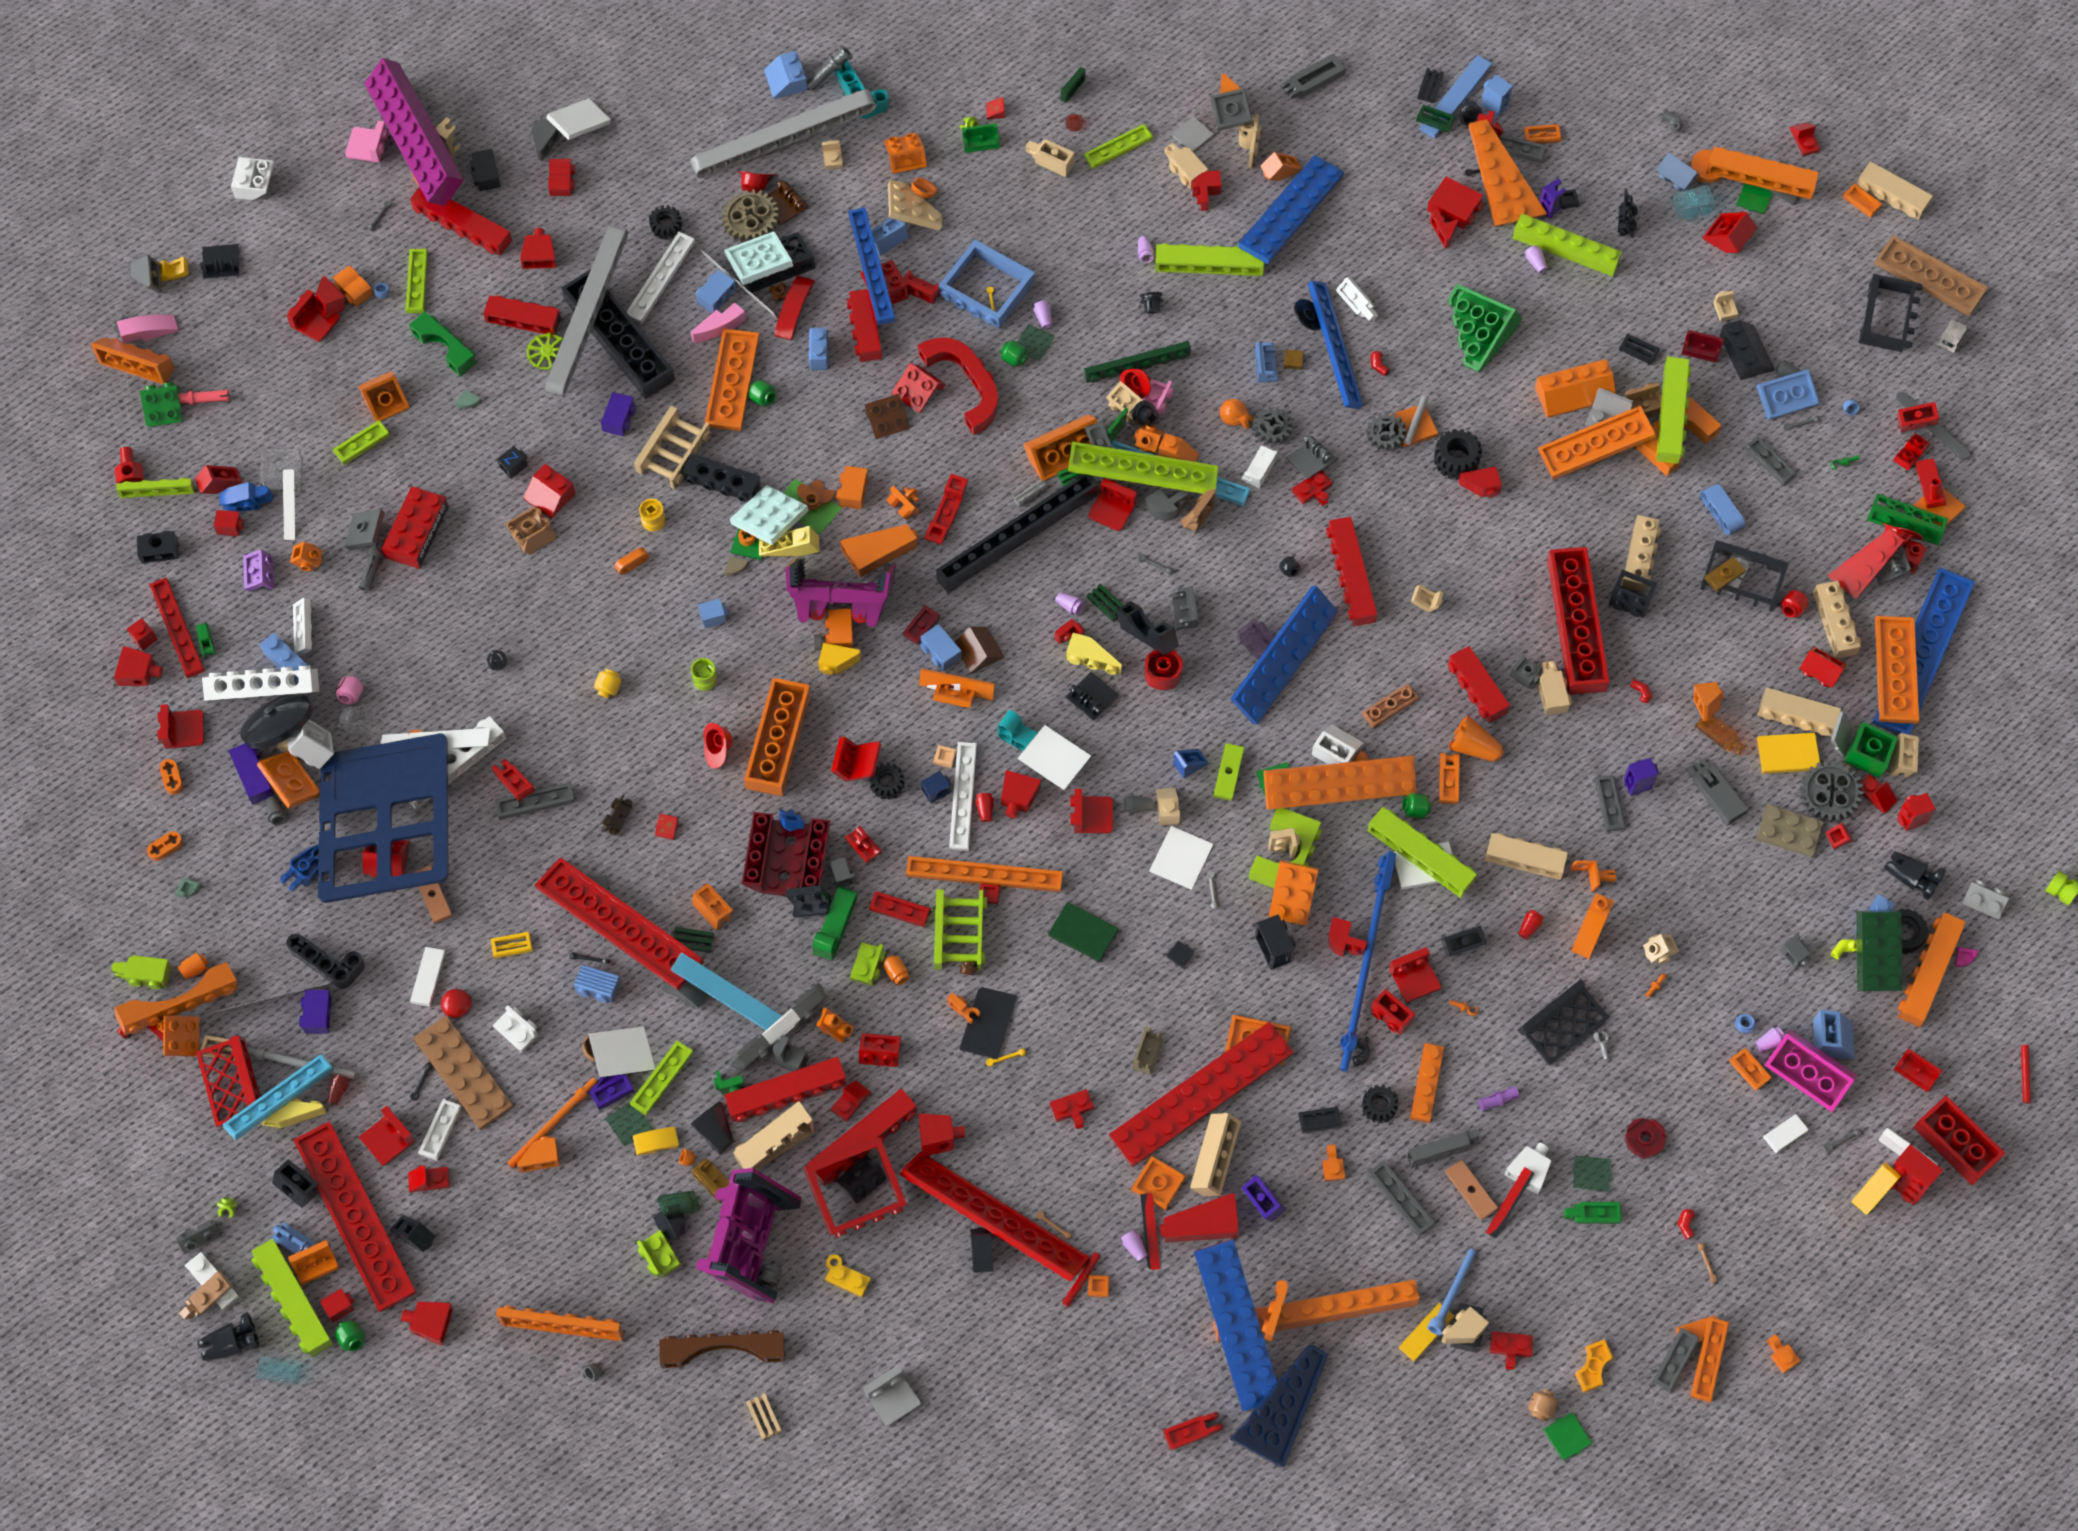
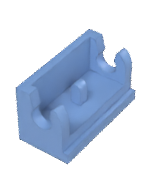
[872,218,909,256]
[1255,342,1278,382]

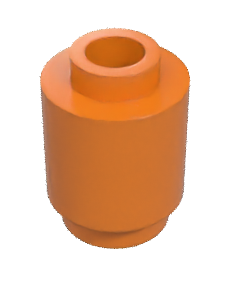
[178,952,209,980]
[883,955,910,985]

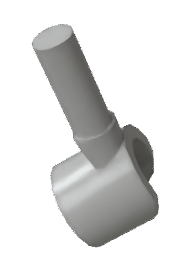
[1594,1031,1609,1059]

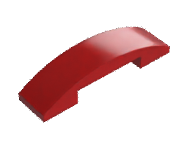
[774,276,815,341]
[924,473,968,545]

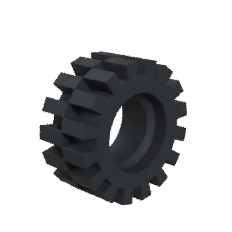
[649,205,682,239]
[870,762,905,800]
[1362,1085,1399,1123]

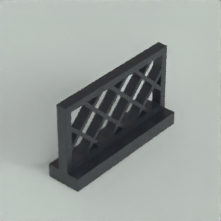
[746,232,816,293]
[1518,979,1609,1065]

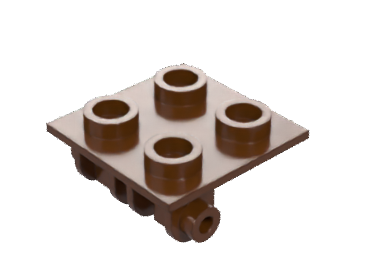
[769,180,809,225]
[864,394,910,439]

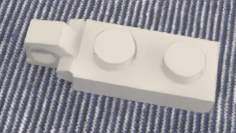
[1336,277,1379,321]

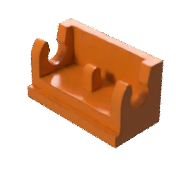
[692,883,733,931]

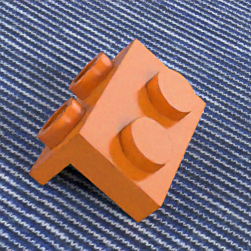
[288,1240,339,1285]

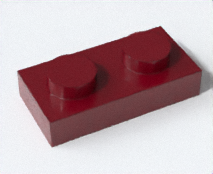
[903,605,940,645]

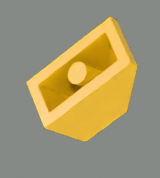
[818,643,861,675]

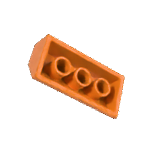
[91,337,175,384]
[1535,359,1616,418]
[1023,414,1097,481]

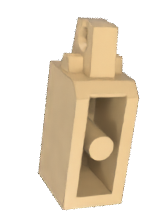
[1026,139,1075,177]
[1164,143,1208,189]
[1538,661,1572,716]

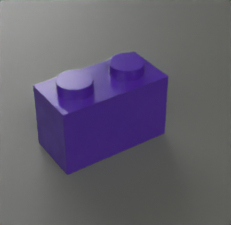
[601,392,637,437]
[1623,758,1659,796]
[299,990,332,1034]
[1241,1175,1287,1222]

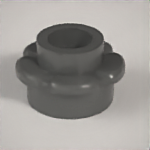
[814,633,826,650]

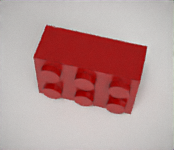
[1890,1144,1943,1205]

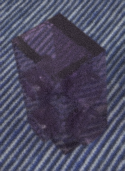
[1237,618,1275,660]

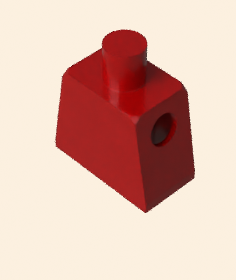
[520,228,557,269]
[114,646,163,686]
[1001,770,1041,819]
[919,1114,965,1157]
[401,1301,454,1346]

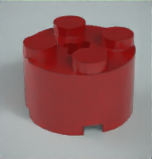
[1144,650,1183,690]

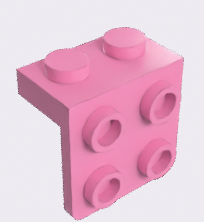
[345,121,389,163]

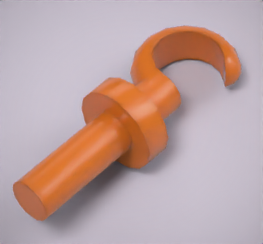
[1645,973,1667,998]
[1449,1000,1479,1016]

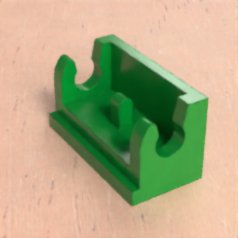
[962,123,1000,153]

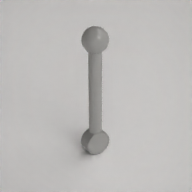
[1207,871,1218,910]

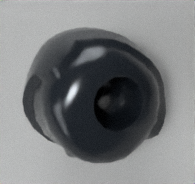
[1279,556,1301,577]
[487,650,507,670]

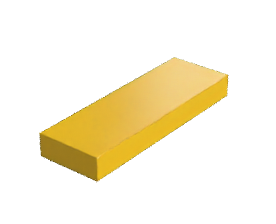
[1851,1162,1901,1215]
[1399,1303,1455,1362]

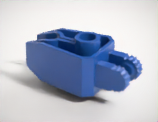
[219,482,274,512]
[280,845,319,891]

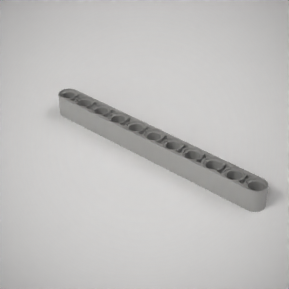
[691,89,876,178]
[545,225,628,396]

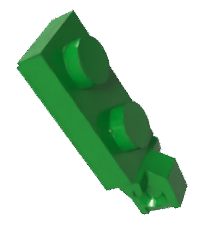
[1563,1202,1622,1224]

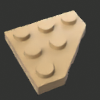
[888,180,942,231]

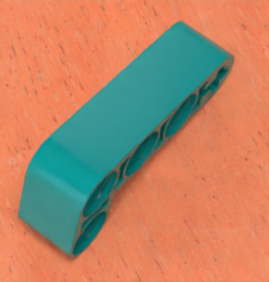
[834,60,889,119]
[997,710,1038,751]

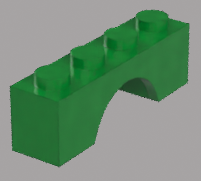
[409,311,476,377]

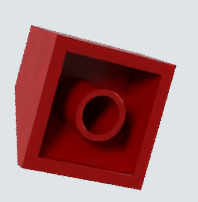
[1702,212,1757,253]
[523,463,576,519]
[363,840,410,877]

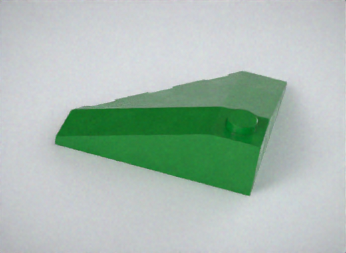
[1448,284,1522,373]

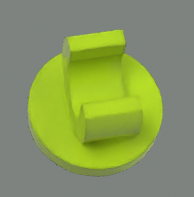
[959,116,979,130]
[217,1197,238,1218]

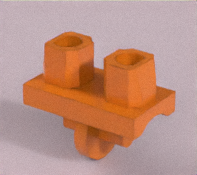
[886,486,920,520]
[816,1008,853,1042]

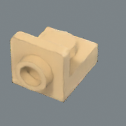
[822,140,843,170]

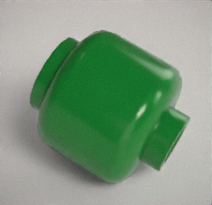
[1000,340,1028,367]
[749,380,776,407]
[1402,793,1432,819]
[334,1321,366,1352]

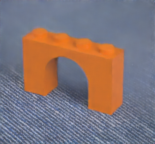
[1636,397,1722,476]

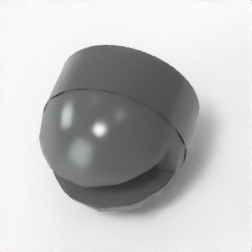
[584,1363,602,1381]

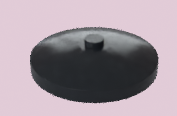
[240,693,313,749]

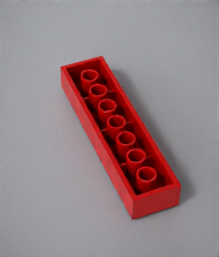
[1547,547,1609,695]

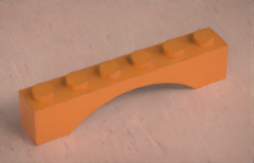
[115,962,237,1035]

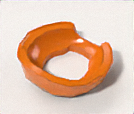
[911,177,938,199]

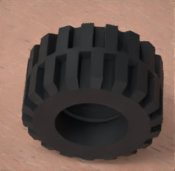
[1434,429,1482,480]

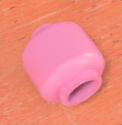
[335,676,364,705]

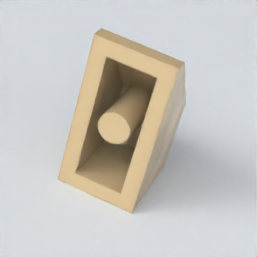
[1156,788,1180,825]

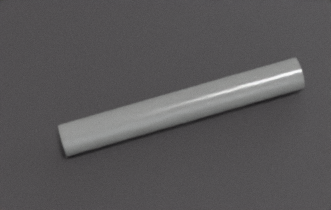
[1404,395,1429,445]

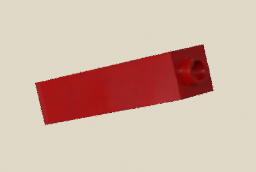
[1160,1193,1239,1243]

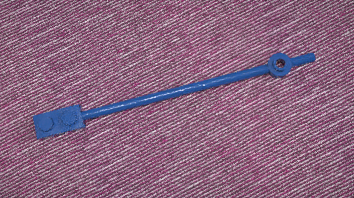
[1340,851,1397,1072]

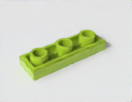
[1213,743,1244,801]

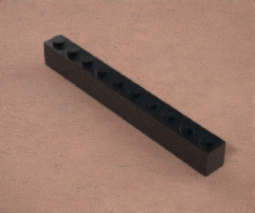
[936,474,1098,593]

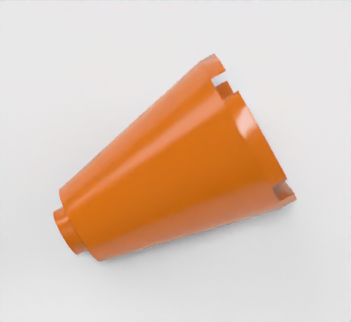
[1448,715,1504,762]

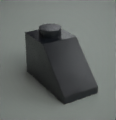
[390,1214,436,1253]

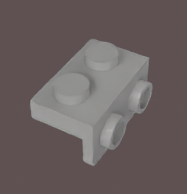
[1962,879,2009,919]

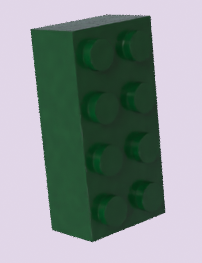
[1856,910,1902,991]

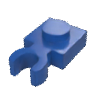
[779,809,804,831]

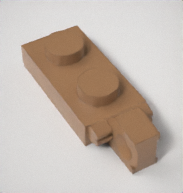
[179,1271,233,1320]

